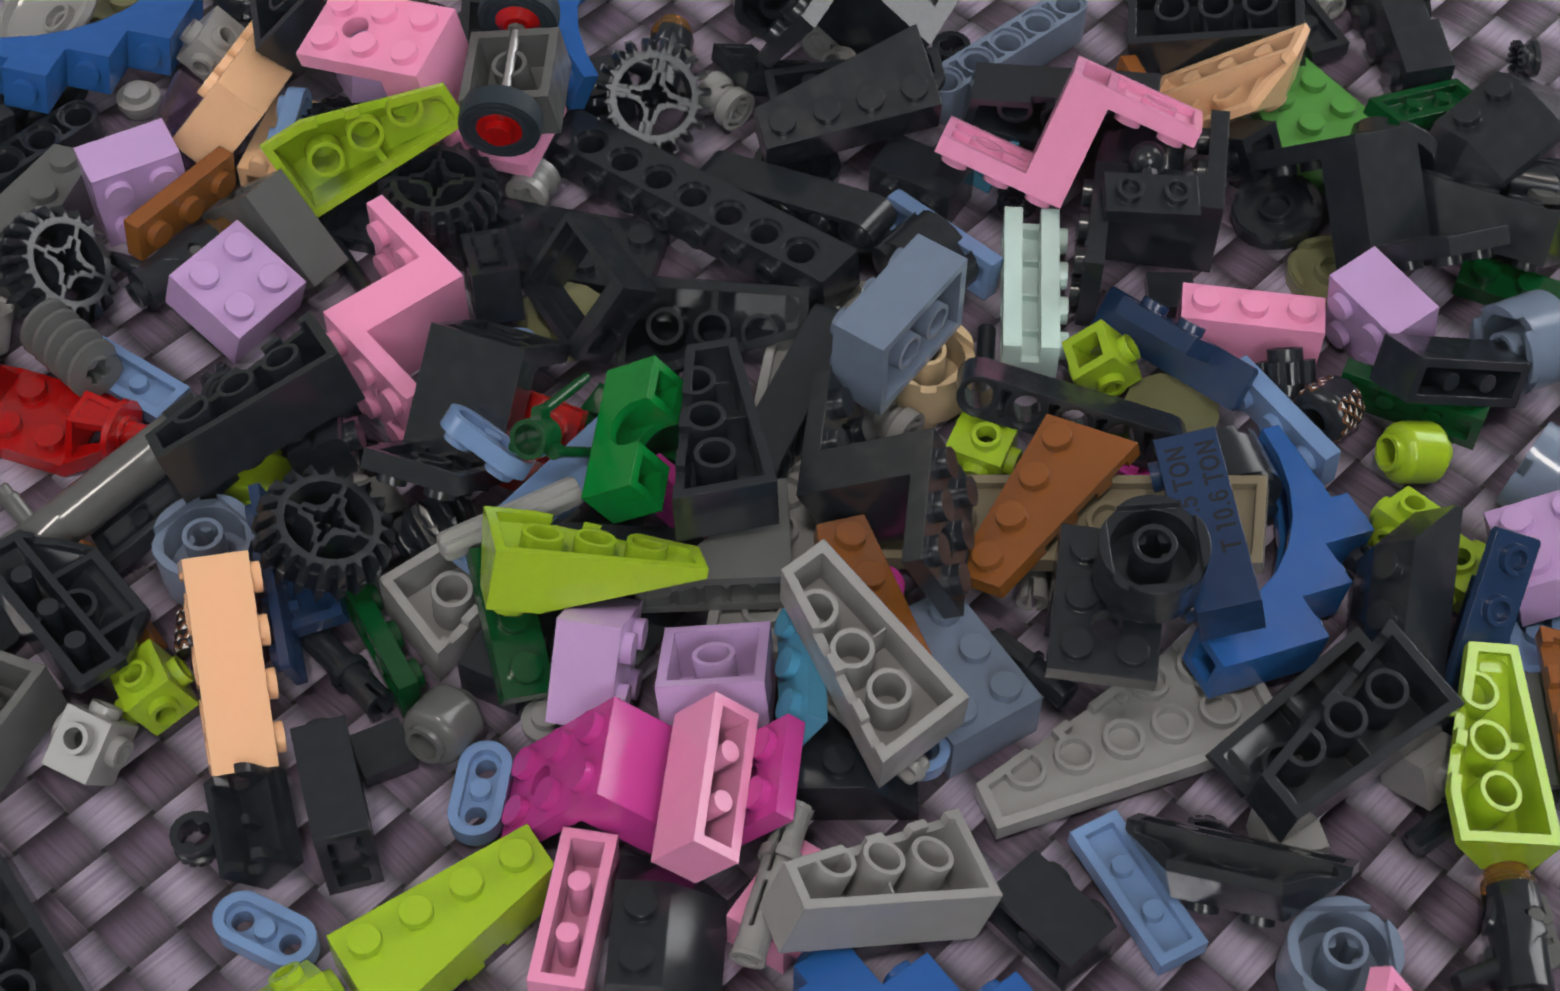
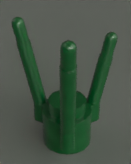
[508,373,592,460]

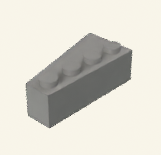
[780,539,969,788]

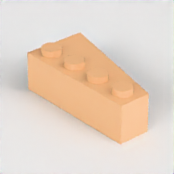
[173,21,293,163]
[177,550,287,776]

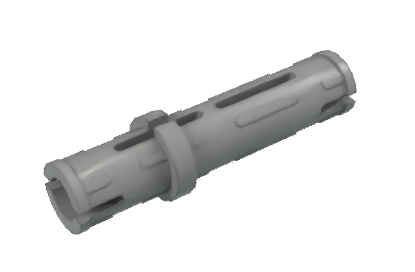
[729,799,814,969]

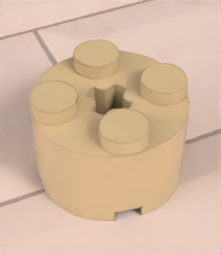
[896,325,975,430]

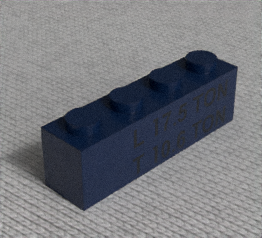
[1147,426,1266,641]

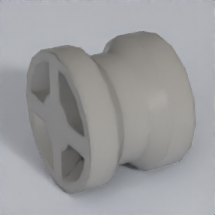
[505,158,561,206]

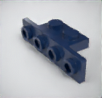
[1091,286,1258,411]
[245,482,350,686]
[1442,526,1541,736]

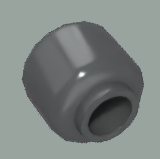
[403,685,484,764]

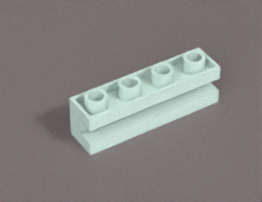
[999,206,1069,378]

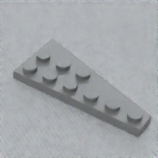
[974,632,1273,840]

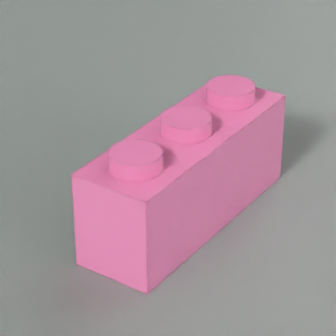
[1175,282,1326,364]
[651,691,759,883]
[526,826,620,991]

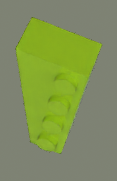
[326,824,554,991]

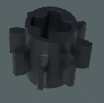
[1255,347,1316,397]

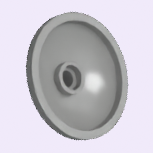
[0,0,98,38]

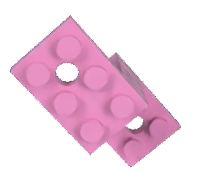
[296,0,567,177]
[934,55,1203,209]
[323,195,470,442]

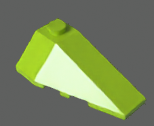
[259,82,460,218]
[480,506,709,617]
[1445,641,1560,872]

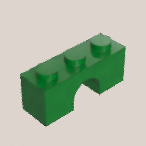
[581,355,683,524]

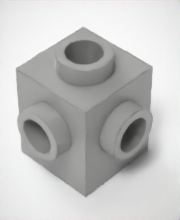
[176,5,245,81]
[41,698,139,786]

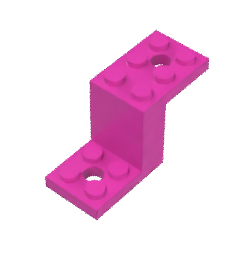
[501,696,805,855]

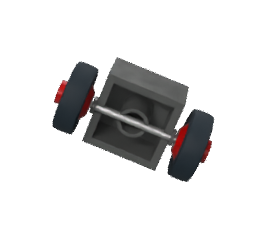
[458,0,572,157]

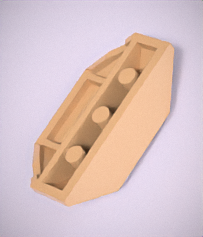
[1160,23,1310,128]

